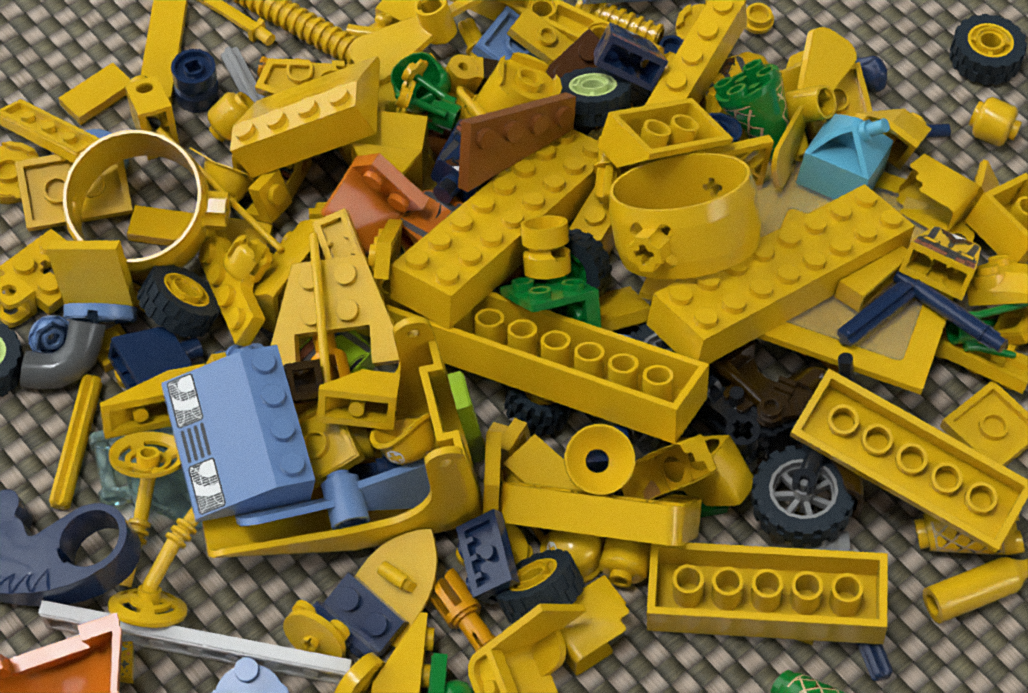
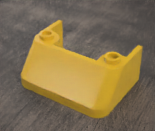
[468,604,586,693]

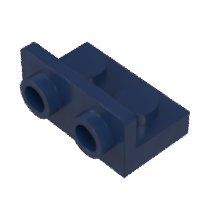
[456,509,520,605]
[313,572,409,658]

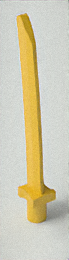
[197,0,275,46]

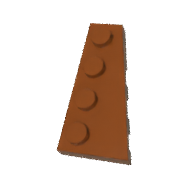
[458,92,576,192]

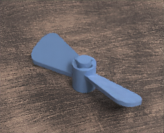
[235,458,430,530]

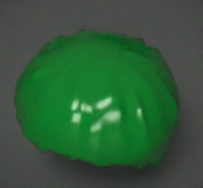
[391,52,451,114]

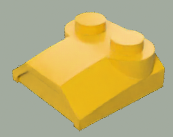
[967,255,1028,306]

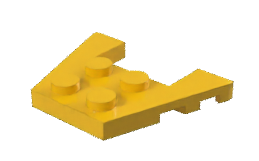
[271,254,399,366]

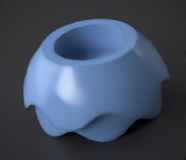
[28,315,69,353]

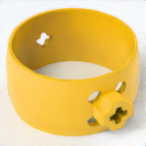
[63,130,231,281]
[609,153,761,280]

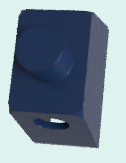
[108,326,203,390]

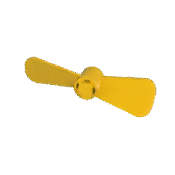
[350,0,485,85]
[771,27,857,188]

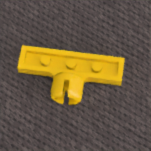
[198,230,273,347]

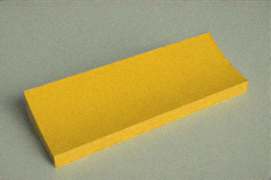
[790,368,1028,553]

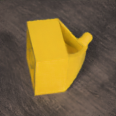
[351,111,428,192]

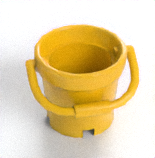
[456,52,562,121]

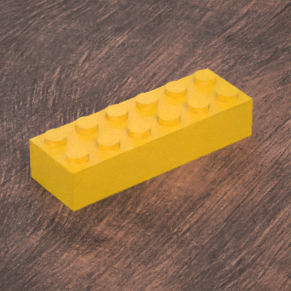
[647,543,888,644]

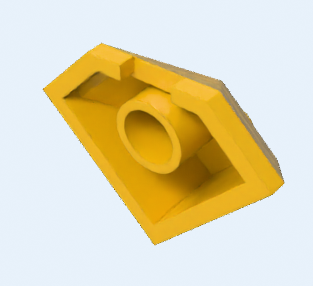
[854,108,931,170]

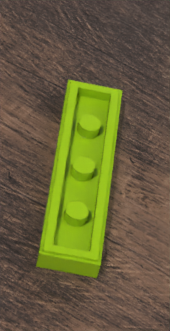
[447,371,485,463]

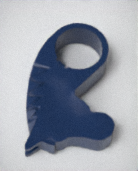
[0,489,141,606]

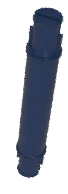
[893,271,1008,353]

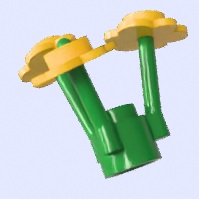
[379,59,462,134]

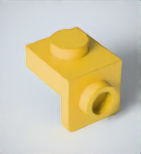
[246,169,292,224]

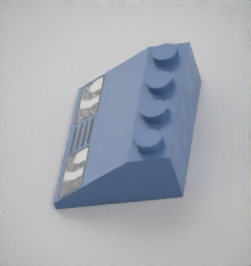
[161,345,315,522]

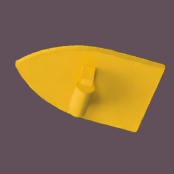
[356,529,438,648]

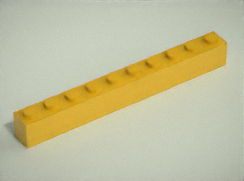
[569,0,747,254]

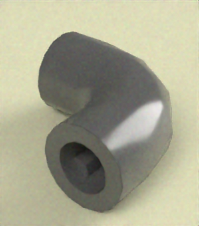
[20,319,106,389]

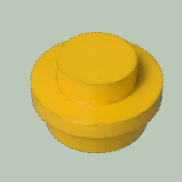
[745,3,774,34]

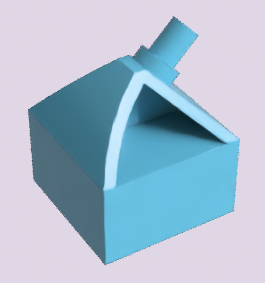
[796,114,894,200]

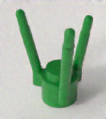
[946,303,1028,359]

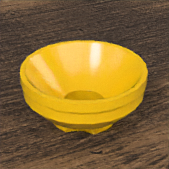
[564,424,635,495]

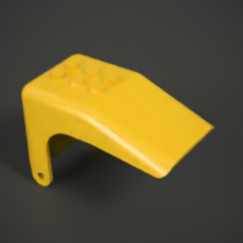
[202,316,483,558]

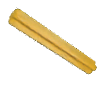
[49,374,102,510]

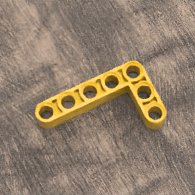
[499,481,702,546]

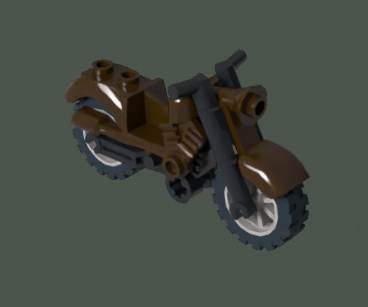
[629,322,864,548]

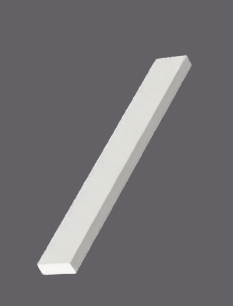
[38,600,353,684]

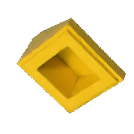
[973,159,999,202]

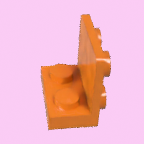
[321,153,429,256]

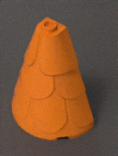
[0,612,123,693]

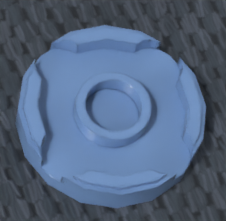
[63,303,137,324]

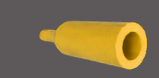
[923,557,1028,624]

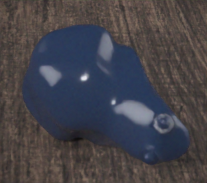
[855,56,887,93]

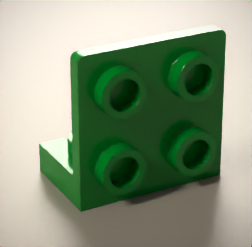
[500,274,601,328]

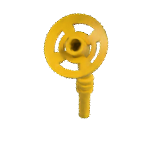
[108,431,182,588]
[108,507,199,628]

